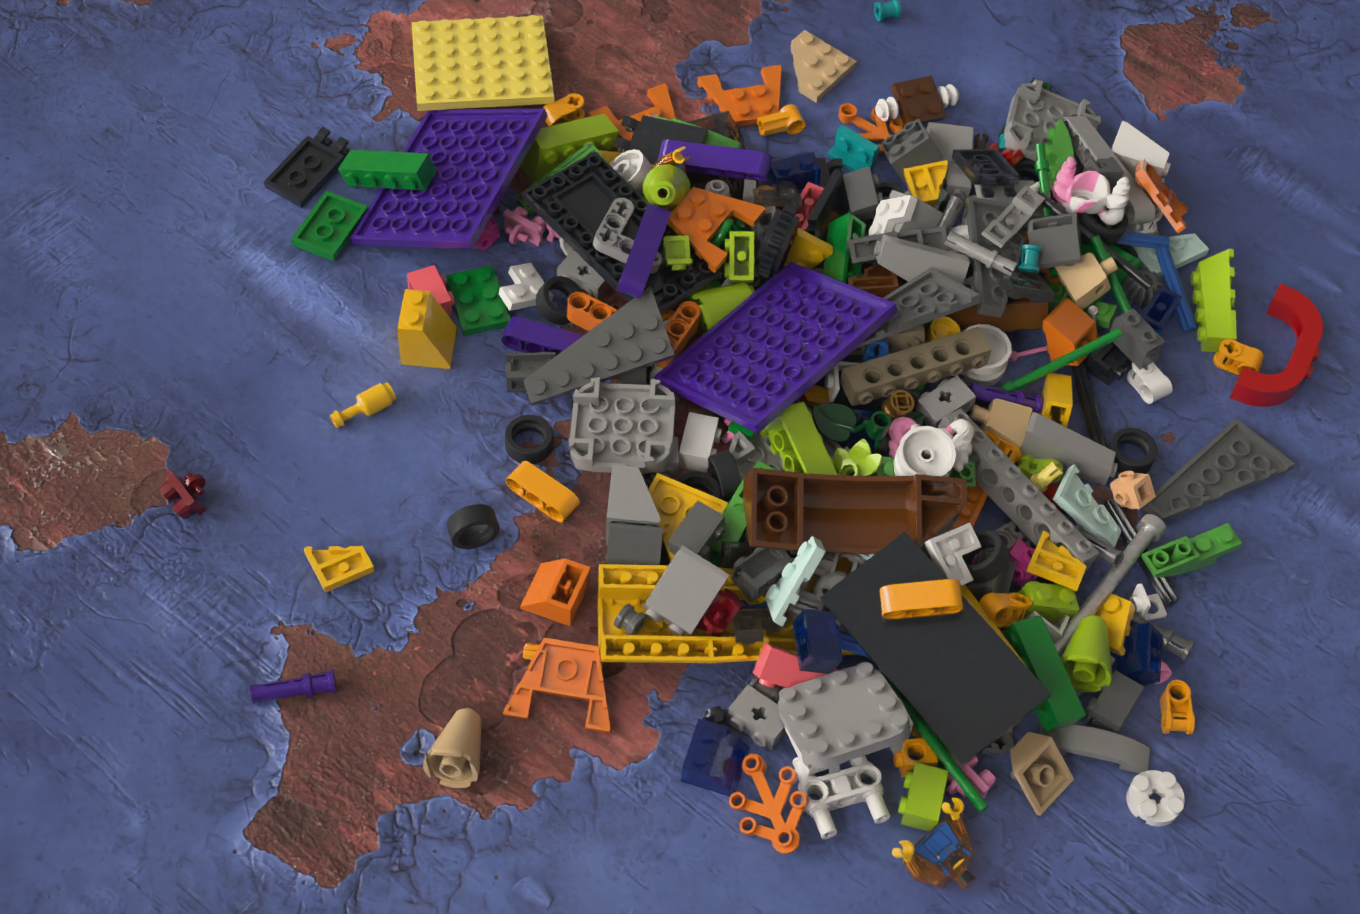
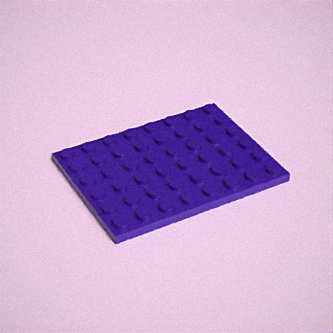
[350,109,548,249]
[654,262,898,434]

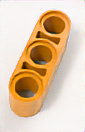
[506,461,580,523]
[880,579,963,619]

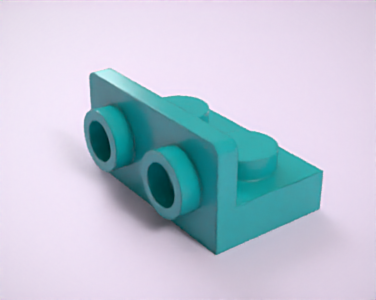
[827,124,879,172]

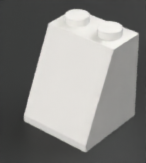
[1111,121,1171,199]

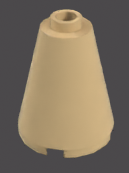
[423,708,482,789]

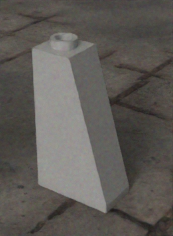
[926,122,973,201]
[874,234,970,285]
[1020,412,1118,486]

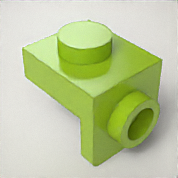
[663,235,693,271]

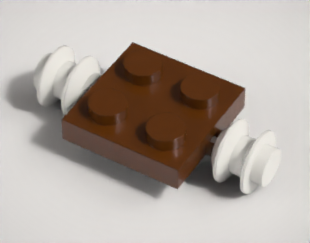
[875,75,959,126]

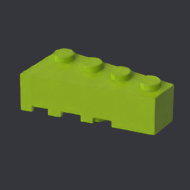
[520,114,619,184]

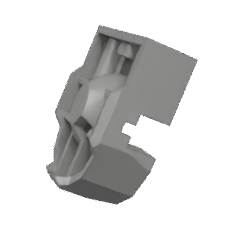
[785,553,865,633]

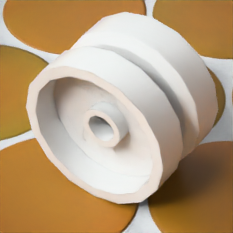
[609,149,655,190]
[961,324,1012,386]
[893,426,956,477]

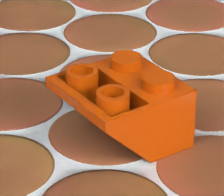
[1043,299,1098,366]
[520,558,591,626]

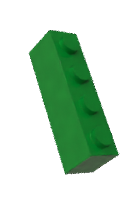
[338,150,437,190]
[823,212,866,284]
[1002,615,1086,733]

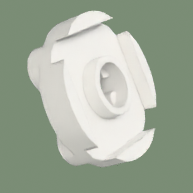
[1126,770,1185,827]

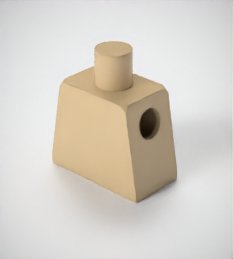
[1055,253,1118,310]
[969,398,1032,456]

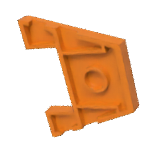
[697,65,782,128]
[589,83,676,142]
[1134,159,1188,233]
[667,187,766,273]
[503,638,611,733]

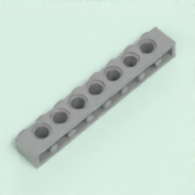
[937,409,1100,573]

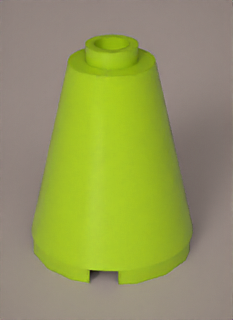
[643,164,690,212]
[689,282,755,336]
[1061,615,1112,692]

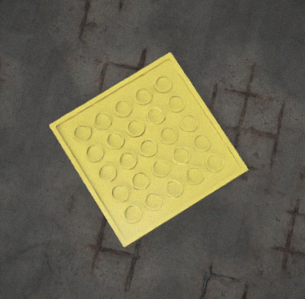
[411,15,554,111]

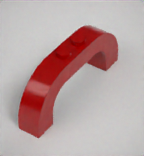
[1229,283,1323,407]

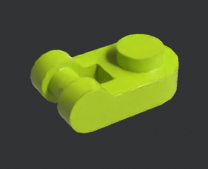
[1018,454,1063,483]

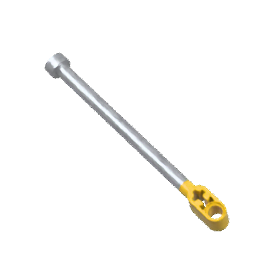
[1053,514,1166,658]

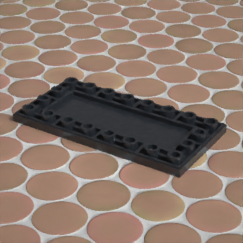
[522,151,722,316]
[820,532,1051,767]

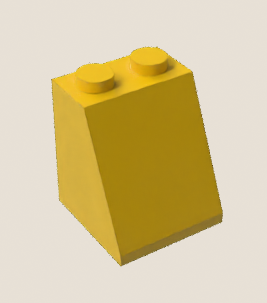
[397,289,457,369]

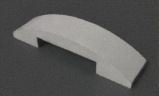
[981,185,1045,248]
[1039,724,1150,774]

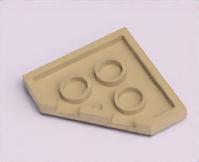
[790,30,857,103]

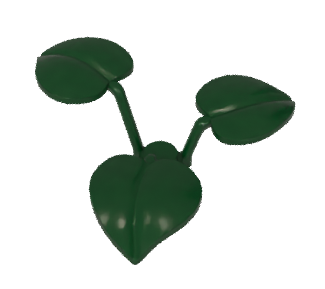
[813,404,924,476]

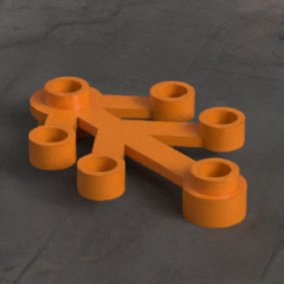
[838,103,903,153]
[729,753,809,854]

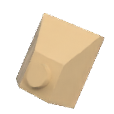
[1011,732,1074,816]

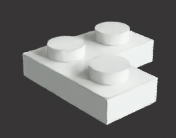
[868,195,918,236]
[499,263,553,311]
[924,523,982,586]

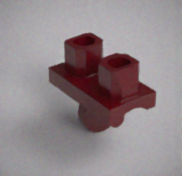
[159,469,206,519]
[696,589,742,637]

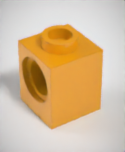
[893,738,938,777]

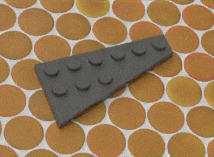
[965,196,1031,317]
[855,268,981,349]
[523,286,675,406]
[1142,418,1296,522]

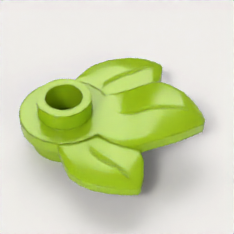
[833,439,882,476]

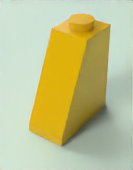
[1040,373,1073,428]

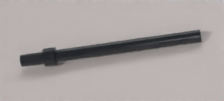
[1040,192,1153,290]

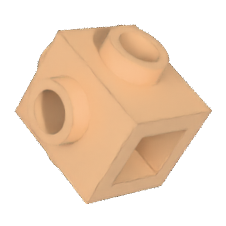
[1110,471,1156,509]

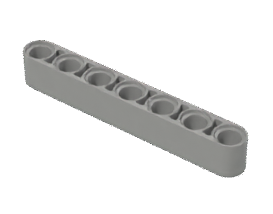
[1061,116,1155,224]

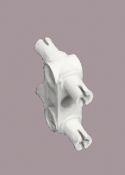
[792,755,890,839]

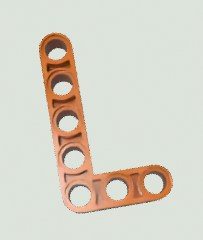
[567,292,701,368]

